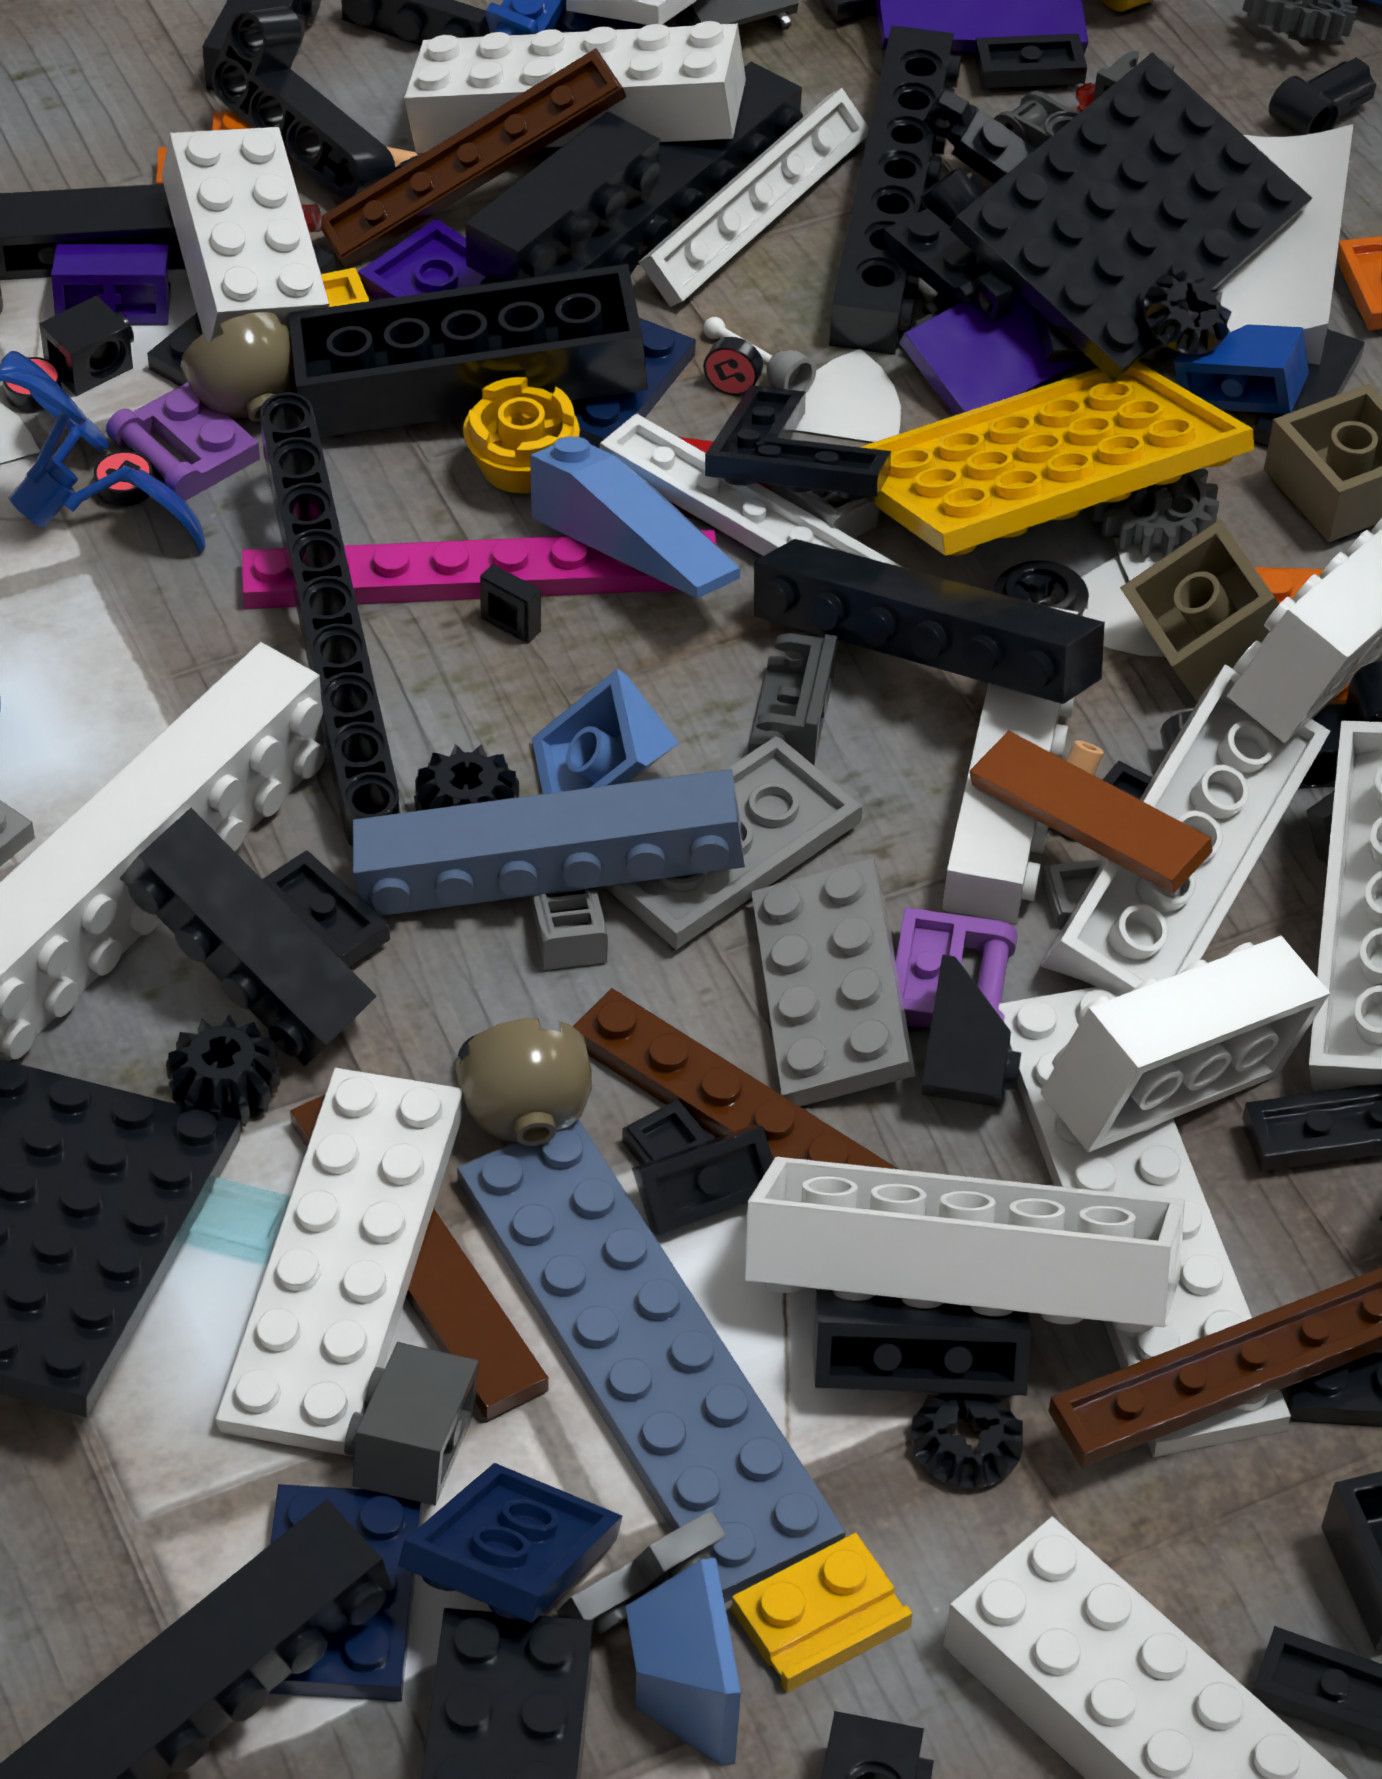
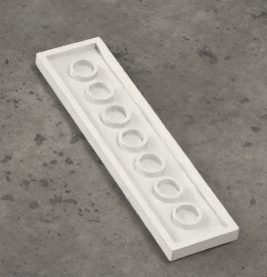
[999,987,1291,1457]

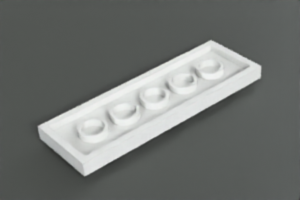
[215,1068,466,1457]

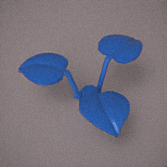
[0,351,205,555]

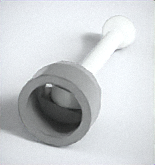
[703,317,816,392]

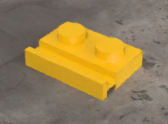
[731,1533,913,1693]

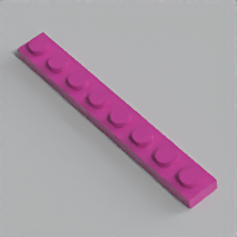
[242,530,719,609]

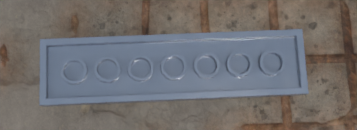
[457,1119,846,1603]

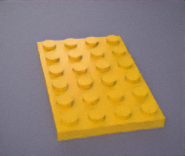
[861,361,1254,556]

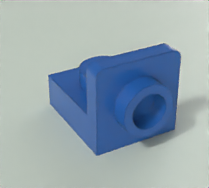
[485,0,566,35]

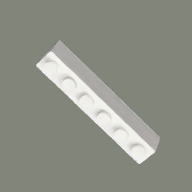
[942,607,1078,924]

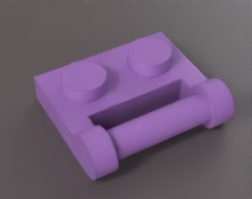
[106,382,260,500]
[896,907,1018,1029]

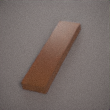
[969,730,1213,894]

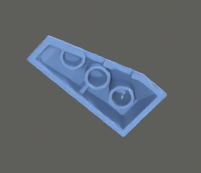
[530,436,740,598]

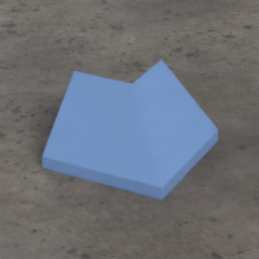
[532,669,679,794]
[625,1558,741,1766]

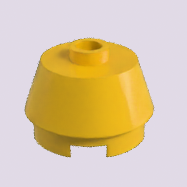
[463,377,580,494]

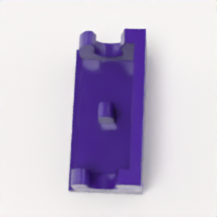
[51,244,171,324]

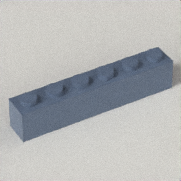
[353,769,745,916]

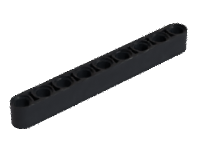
[260,392,400,847]

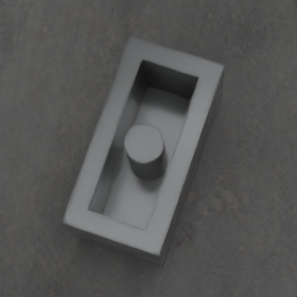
[344,1342,479,1506]

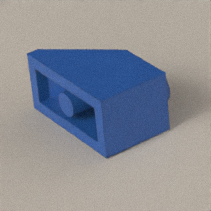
[1174,324,1309,414]

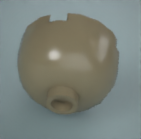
[180,312,296,422]
[455,1018,592,1146]

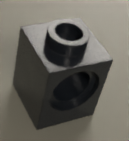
[39,295,134,396]

